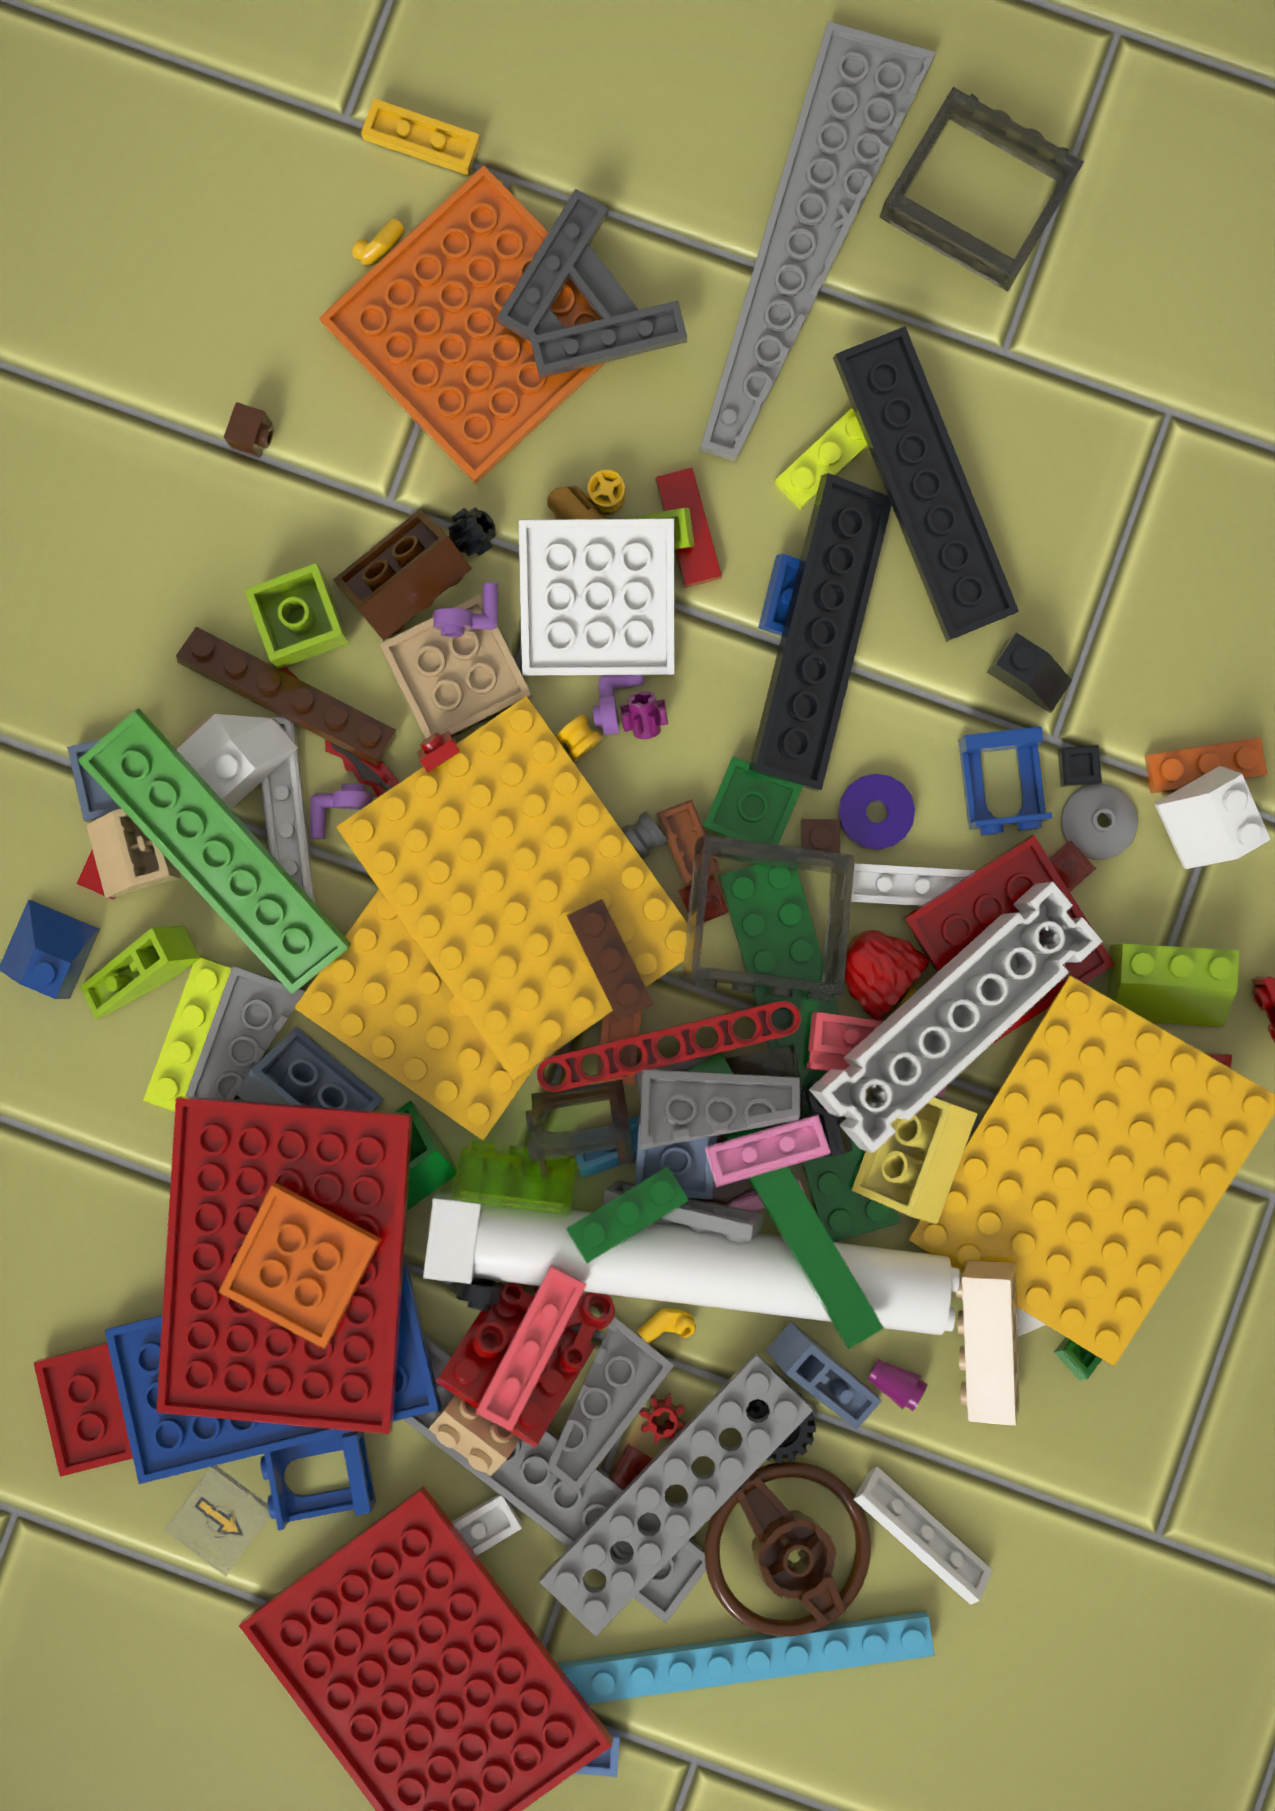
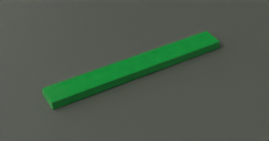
[687,1052,884,1350]

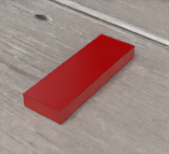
[656,467,722,588]

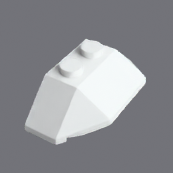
[177,714,299,810]

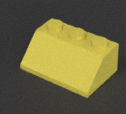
[851,1097,977,1224]

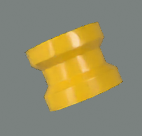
[588,469,625,515]
[555,714,603,762]

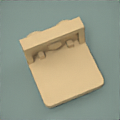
[428,1395,520,1476]

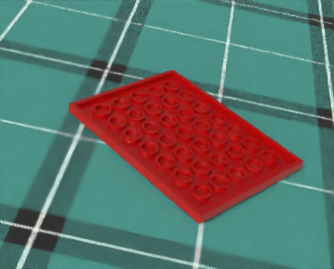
[157,1096,413,1434]
[239,1486,613,1811]

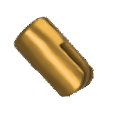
[547,486,607,519]

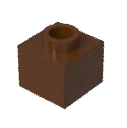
[223,402,274,458]

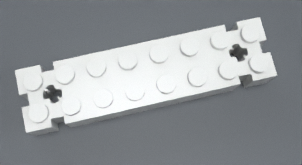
[809,882,1103,1153]

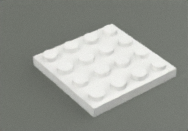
[519,518,674,676]

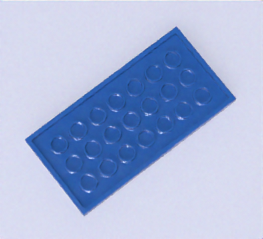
[105,1254,441,1484]

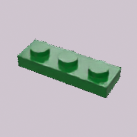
[566,1166,689,1264]

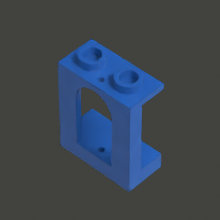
[958,727,1053,835]
[261,1431,376,1531]

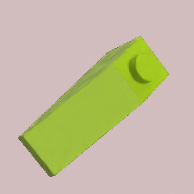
[80,925,200,1019]

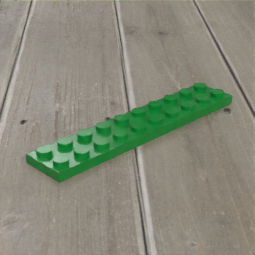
[719,855,900,1242]

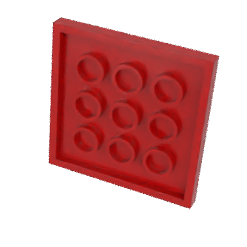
[903,835,1115,1045]

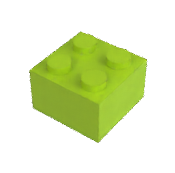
[244,563,350,669]

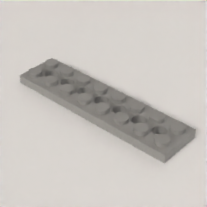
[539,1352,813,1637]

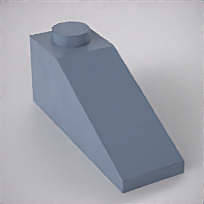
[766,1321,882,1430]

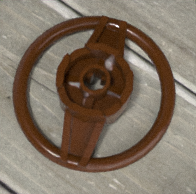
[704,1461,871,1637]

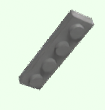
[603,1180,764,1242]

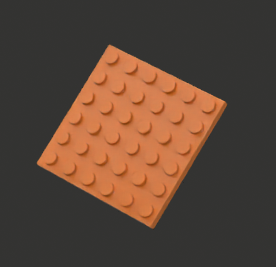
[319,165,606,485]

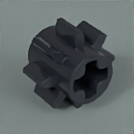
[448,507,496,557]

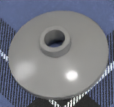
[1061,784,1138,860]

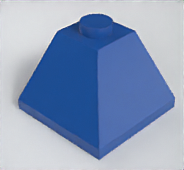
[0,899,100,999]

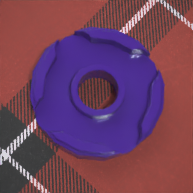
[838,774,915,850]

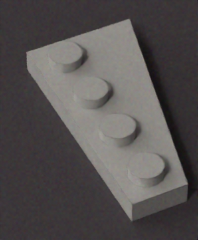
[639,1070,800,1150]
[546,1317,674,1493]

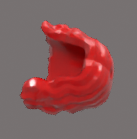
[839,930,929,1020]

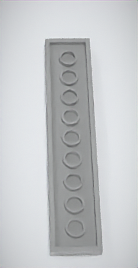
[403,1333,706,1623]

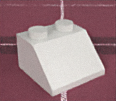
[1154,766,1271,869]

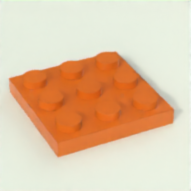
[219,1183,381,1349]

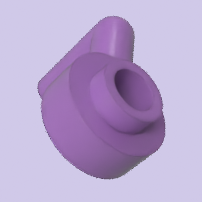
[433,583,498,637]
[593,675,644,735]
[310,784,372,839]

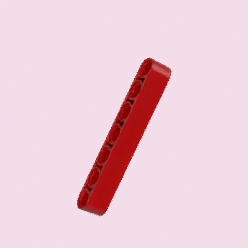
[537,1001,801,1092]

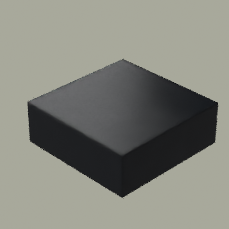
[1058,745,1102,787]

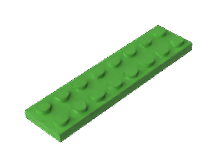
[77,708,351,994]

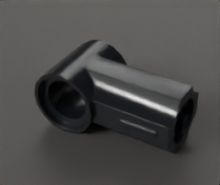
[804,1077,853,1157]

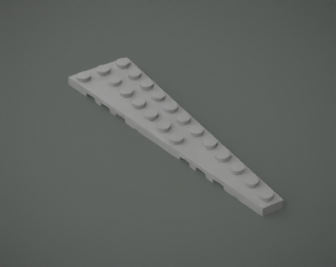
[700,21,936,462]

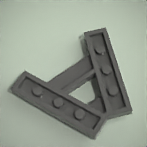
[497,189,687,378]

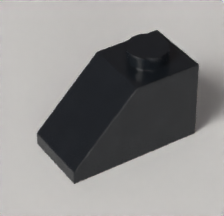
[987,632,1072,713]

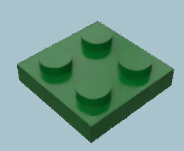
[703,756,803,857]

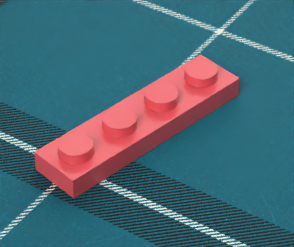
[476,1265,586,1432]

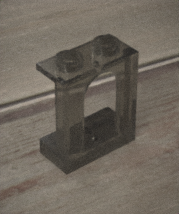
[526,1080,635,1177]

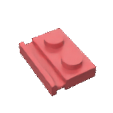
[806,1012,884,1071]

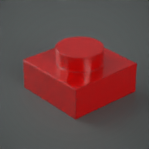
[417,731,460,773]

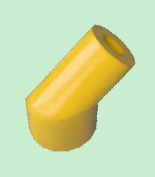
[352,218,405,266]
[637,1307,696,1345]

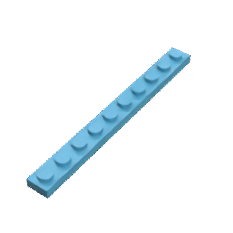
[557,1611,935,1704]

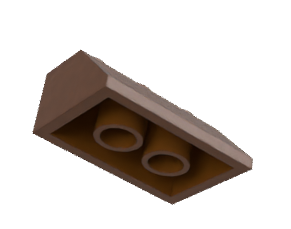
[333,509,472,641]

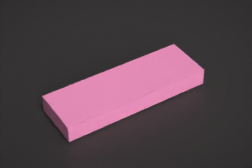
[705,1115,831,1187]

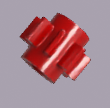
[639,1393,686,1444]

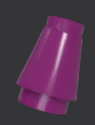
[867,1359,928,1411]

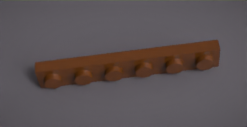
[176,627,396,766]

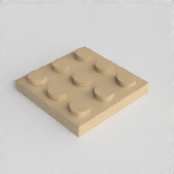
[379,594,533,738]

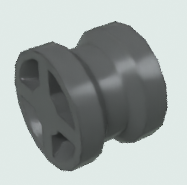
[621,811,668,859]

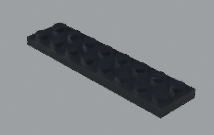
[833,326,1019,642]
[749,473,892,790]

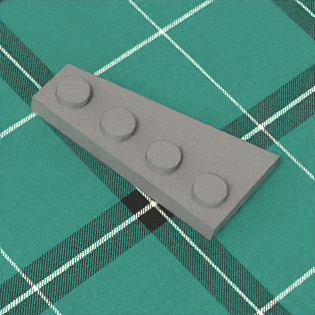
[186,965,306,1100]

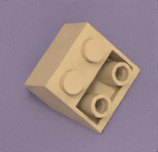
[86,809,181,899]

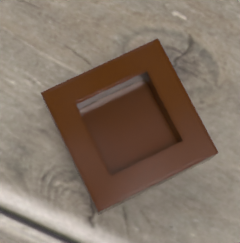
[801,819,840,858]

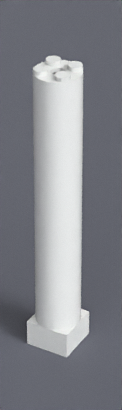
[423,1189,959,1335]

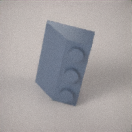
[236,1026,384,1111]

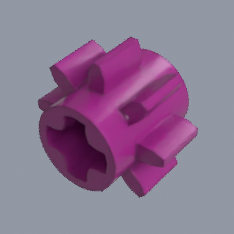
[620,692,668,739]

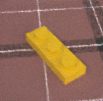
[361,98,481,176]

